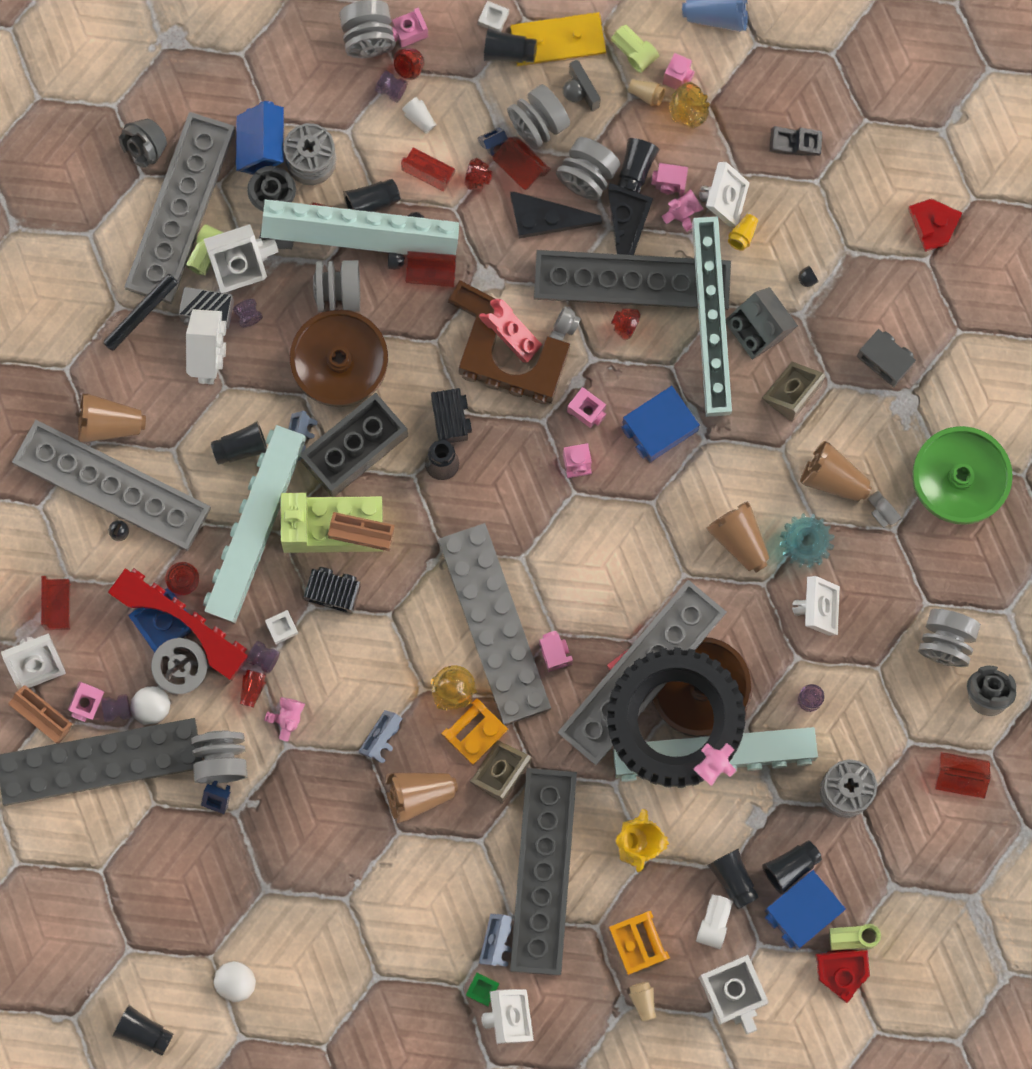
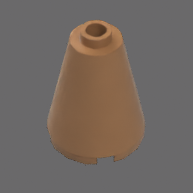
[78,393,146,443]
[800,441,872,502]
[706,501,769,573]
[385,773,458,823]

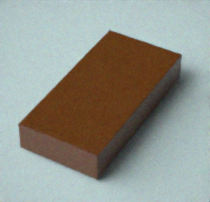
[448,280,495,317]

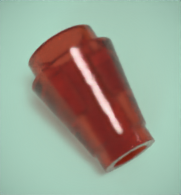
[239,669,267,708]

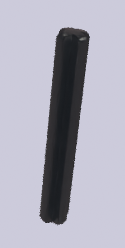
[103,274,178,351]

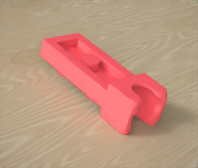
[479,299,542,363]

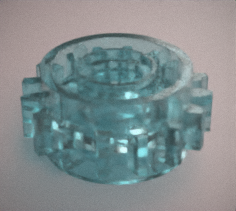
[780,513,834,568]

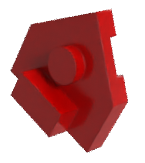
[908,198,962,252]
[816,949,870,1003]

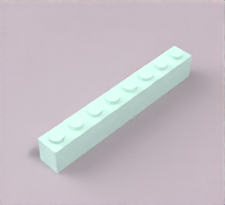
[261,199,459,260]
[692,216,732,417]
[203,425,307,624]
[613,727,818,782]

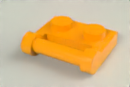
[441,698,508,766]
[609,911,670,975]

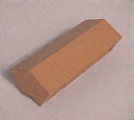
[328,512,395,552]
[8,685,72,744]

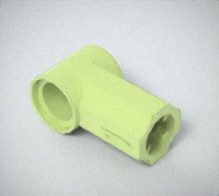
[611,25,659,73]
[186,224,224,276]
[829,924,881,951]

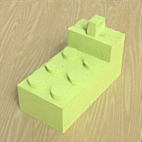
[281,493,383,553]

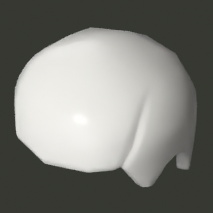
[130,686,171,725]
[213,961,256,1002]

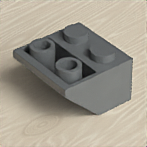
[726,287,798,359]

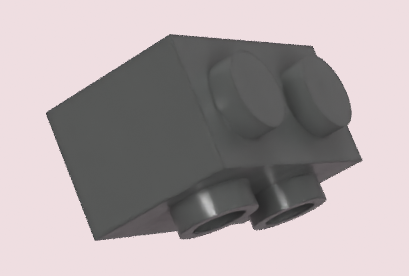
[857,329,916,387]

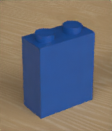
[236,101,284,175]
[621,386,700,463]
[764,870,846,950]

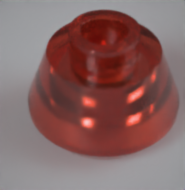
[393,48,425,80]
[464,157,493,190]
[611,308,641,340]
[165,562,199,596]

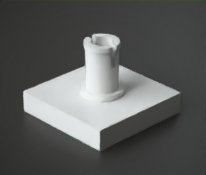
[699,162,749,227]
[792,576,840,636]
[1,633,66,690]
[482,989,534,1044]

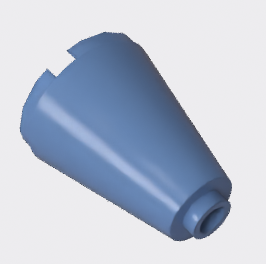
[682,0,748,32]

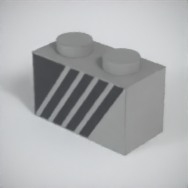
[179,287,234,329]

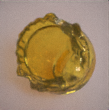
[669,81,710,129]
[431,665,477,710]

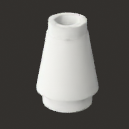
[402,97,437,134]

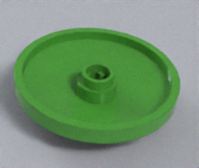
[912,426,1013,525]

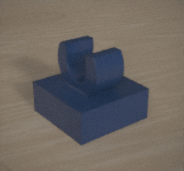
[478,127,508,157]
[201,780,231,814]

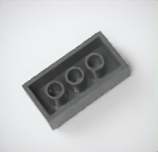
[299,392,408,497]

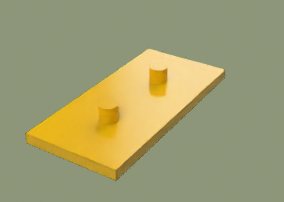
[510,12,606,66]

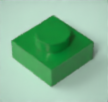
[465,972,500,1007]

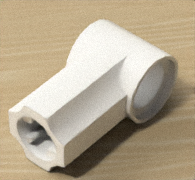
[696,894,733,949]

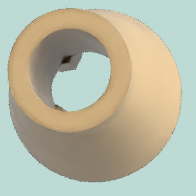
[628,79,665,106]
[629,981,656,1021]

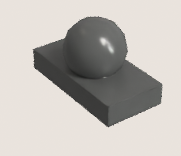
[563,60,601,111]

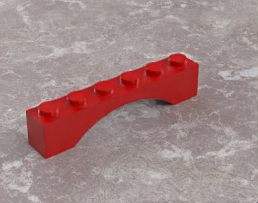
[108,568,249,681]

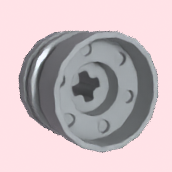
[339,0,396,58]
[507,84,570,149]
[284,123,336,185]
[556,137,620,201]
[313,260,360,312]
[918,609,981,667]
[191,730,248,784]
[819,759,877,818]

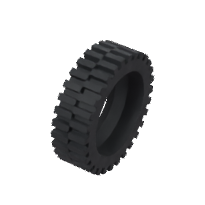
[607,647,746,788]

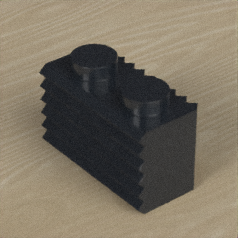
[431,388,472,443]
[304,567,361,614]

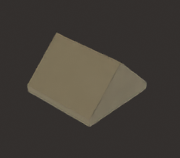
[763,362,825,422]
[470,740,531,804]

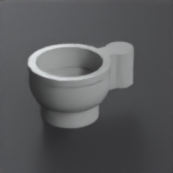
[549,306,581,341]
[868,491,902,528]

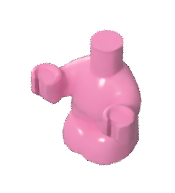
[661,189,703,232]
[264,697,305,741]
[694,743,736,786]

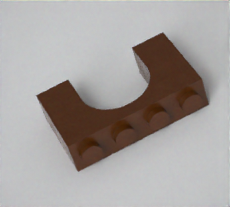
[459,314,570,404]

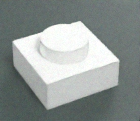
[478,1,509,32]
[265,610,298,644]

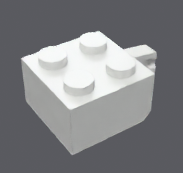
[203,225,278,293]
[186,309,226,384]
[699,955,768,1035]

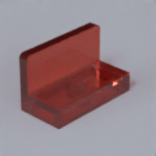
[492,136,551,190]
[401,147,455,192]
[406,251,456,287]
[41,576,70,630]
[935,752,990,799]

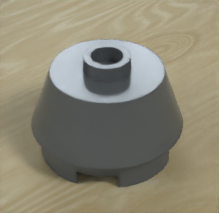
[118,118,167,167]
[247,166,296,211]
[967,666,1016,716]

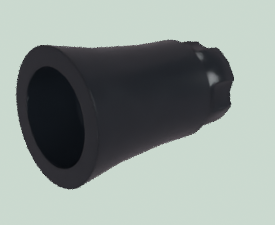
[484,28,537,63]
[617,138,660,193]
[343,179,401,212]
[211,421,267,465]
[425,440,459,480]
[762,840,822,894]
[707,849,759,909]
[112,1005,174,1056]

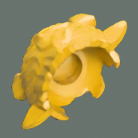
[615,809,669,872]

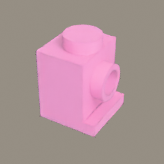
[392,8,428,48]
[663,53,695,93]
[651,163,688,197]
[567,387,607,428]
[563,443,592,478]
[539,631,573,672]
[68,681,104,722]

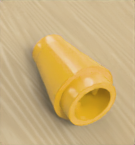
[728,214,758,251]

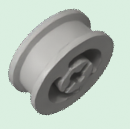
[151,638,207,694]

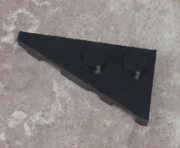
[608,183,653,255]
[510,192,602,239]

